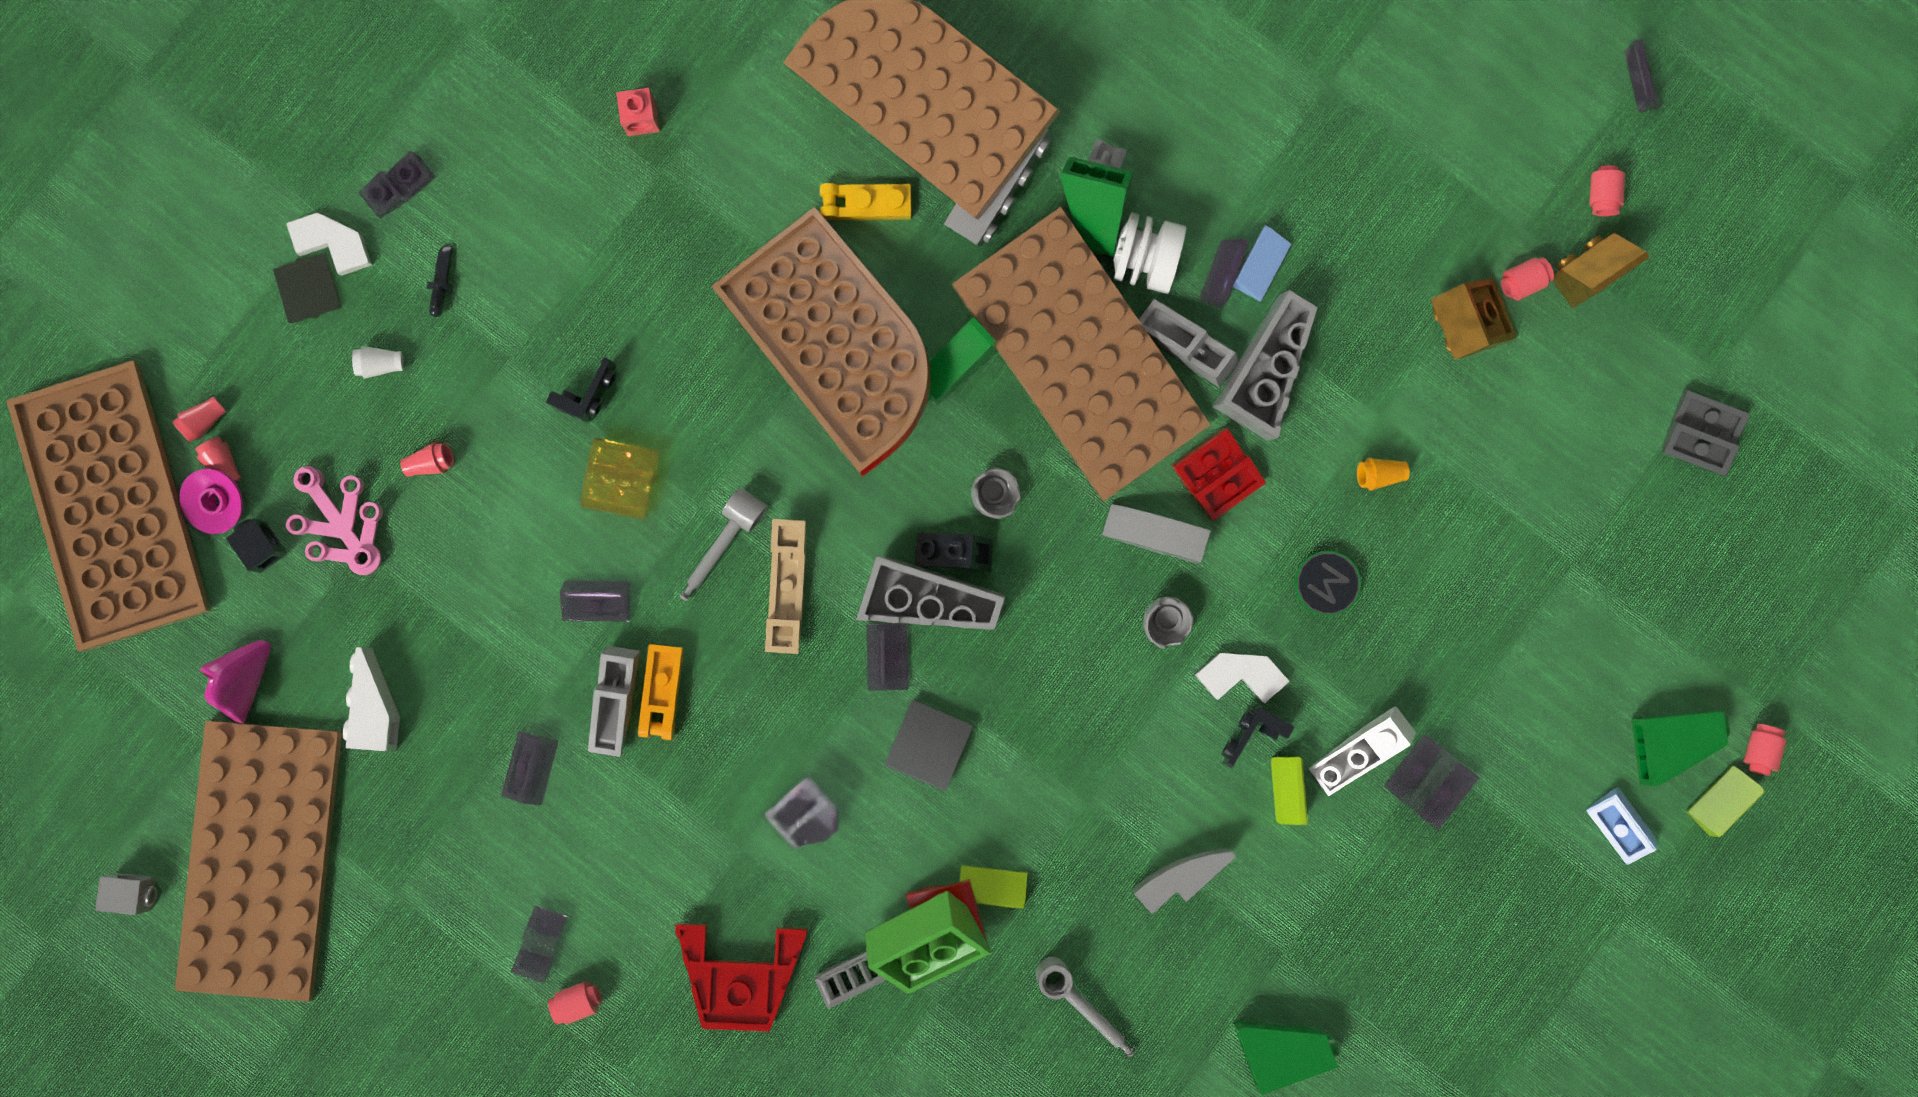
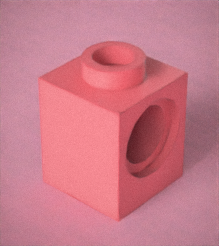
[616,88,660,136]

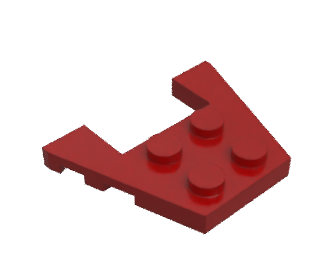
[675,923,808,1032]

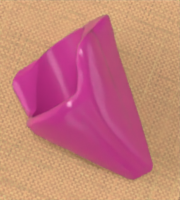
[200,640,271,723]

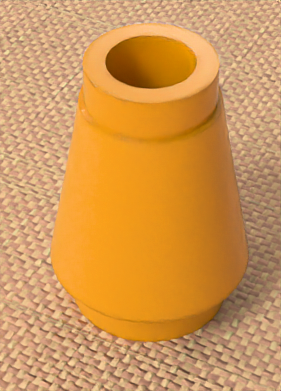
[1357,458,1410,491]

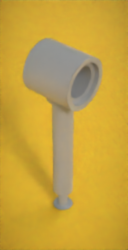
[679,487,768,601]
[1035,957,1135,1057]

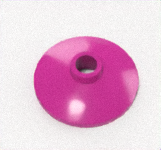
[180,468,243,534]

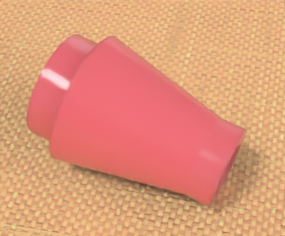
[172,396,227,442]
[195,436,242,482]
[401,442,454,477]

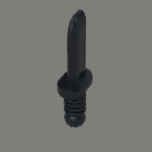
[426,245,452,317]

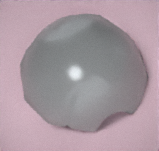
[971,467,1021,519]
[1142,597,1194,649]

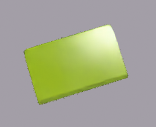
[1271,755,1308,825]
[1686,765,1765,837]
[959,865,1027,909]

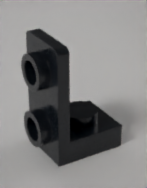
[546,357,617,424]
[915,533,994,572]
[1221,706,1295,768]

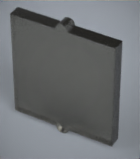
[273,253,342,324]

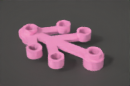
[286,466,383,575]

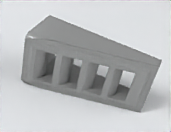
[814,951,886,1009]

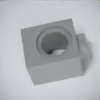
[95,873,157,915]

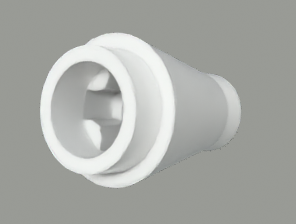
[352,346,404,379]

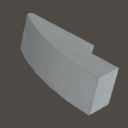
[1138,299,1238,388]
[1102,504,1211,564]
[588,646,640,757]
[1131,848,1236,914]

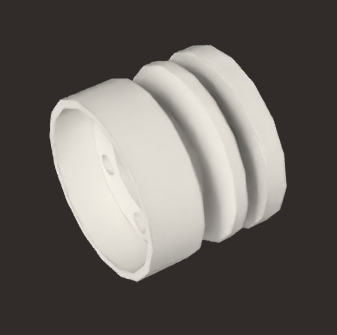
[1113,212,1186,294]

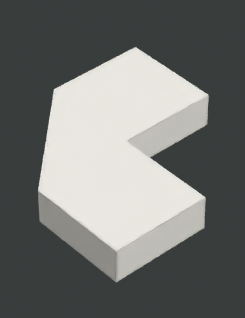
[286,213,372,276]
[1195,653,1290,703]

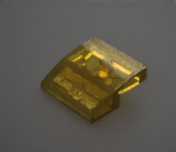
[580,438,659,520]

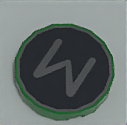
[1294,551,1361,616]

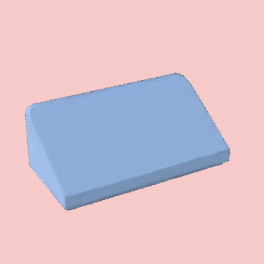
[1232,225,1291,302]
[1587,787,1658,865]

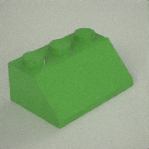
[865,891,991,994]

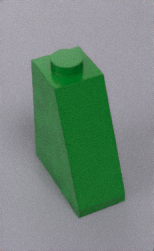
[1060,156,1134,256]
[927,317,996,405]
[1631,711,1730,787]
[1233,1021,1339,1095]

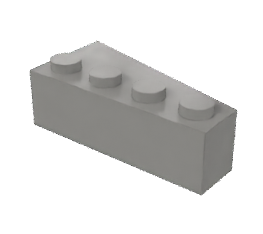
[944,130,1053,246]
[1212,290,1318,441]
[856,554,1005,630]

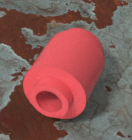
[1589,165,1626,216]
[1501,257,1554,301]
[1743,724,1787,776]
[548,981,602,1025]

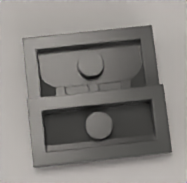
[1662,389,1750,477]
[884,700,973,792]

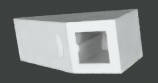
[343,647,400,751]
[1309,706,1416,796]

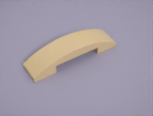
[765,519,806,654]

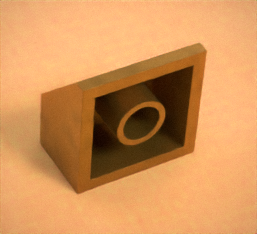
[1553,233,1650,309]
[1430,278,1518,360]

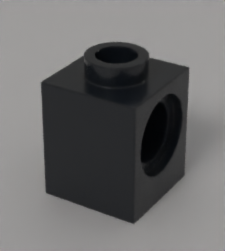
[226,519,288,573]

